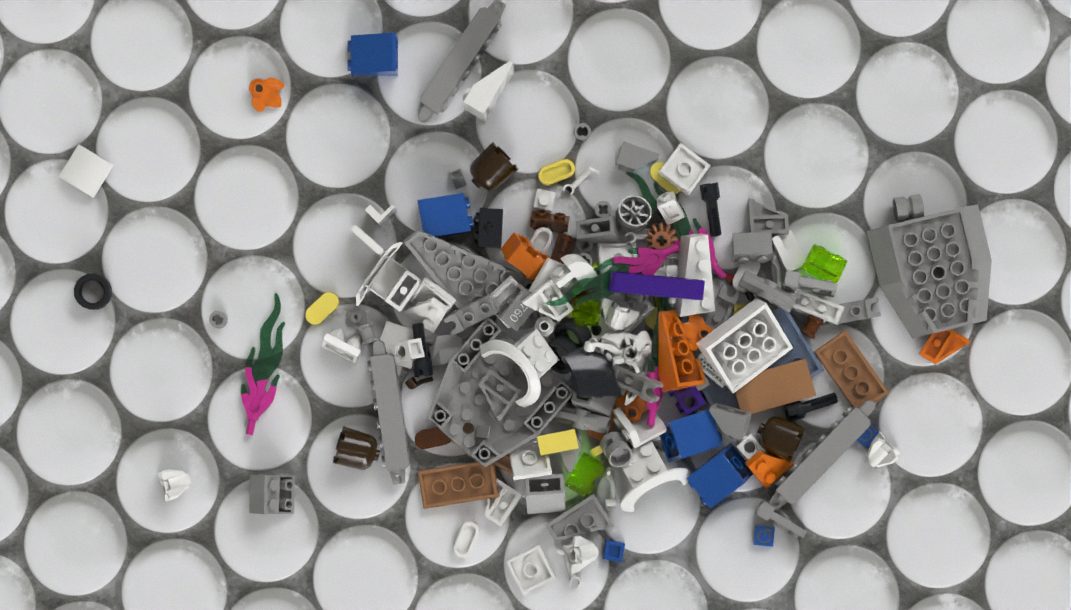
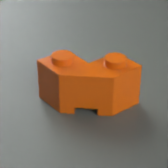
[500,232,550,282]

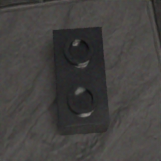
[475,208,503,248]

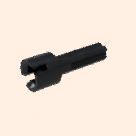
[699,182,722,237]
[412,323,433,377]
[784,392,838,422]

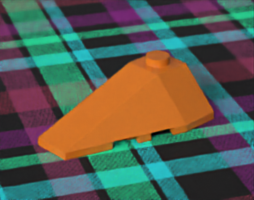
[658,310,706,392]

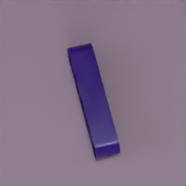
[608,271,705,300]

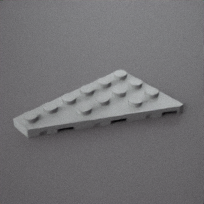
[403,230,532,329]

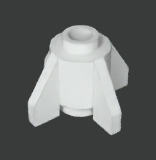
[602,297,640,331]
[526,312,563,343]
[613,335,651,373]
[866,431,901,467]
[157,469,191,501]
[562,536,598,573]

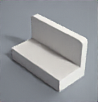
[365,205,397,226]
[772,230,807,273]

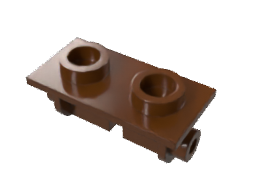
[530,210,570,233]
[550,233,577,264]

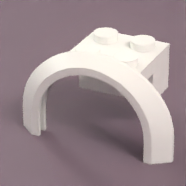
[356,242,423,312]
[480,329,559,408]
[600,329,653,406]
[620,440,690,512]

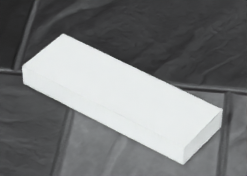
[788,290,845,325]

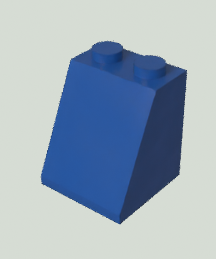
[347,33,398,76]
[417,193,474,238]
[659,409,723,462]
[686,442,753,509]

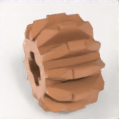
[645,222,678,250]

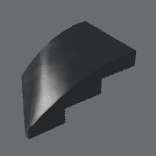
[561,346,621,398]

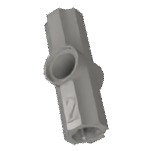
[738,270,797,312]
[552,406,611,434]

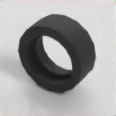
[74,273,112,310]
[554,317,592,348]
[548,335,578,374]

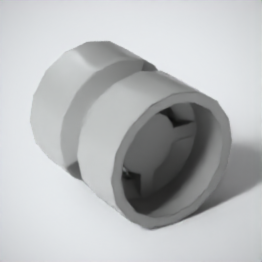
[893,194,924,222]
[600,432,633,468]

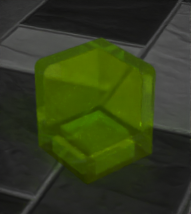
[572,299,602,326]

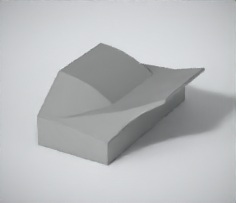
[429,334,466,366]

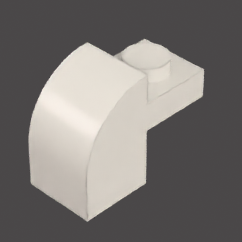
[549,254,598,289]

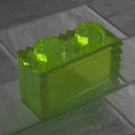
[801,244,848,284]
[565,452,605,497]

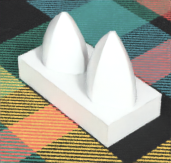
[321,328,362,364]

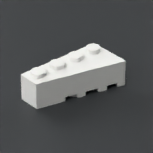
[672,233,715,317]

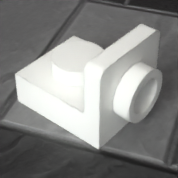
[657,191,685,224]

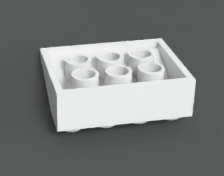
[462,61,514,122]
[696,298,793,393]

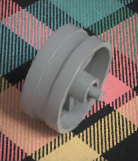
[615,195,652,232]

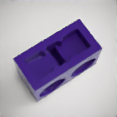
[667,386,706,415]

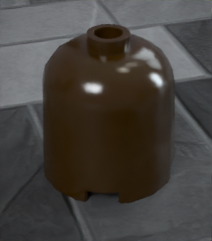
[470,142,519,191]
[757,416,806,462]
[333,426,380,470]

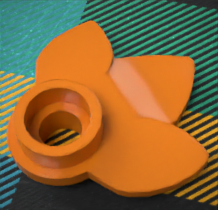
[249,77,284,113]
[682,314,713,351]
[615,390,649,423]

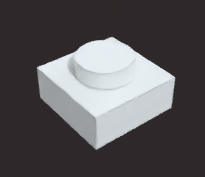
[533,188,556,212]

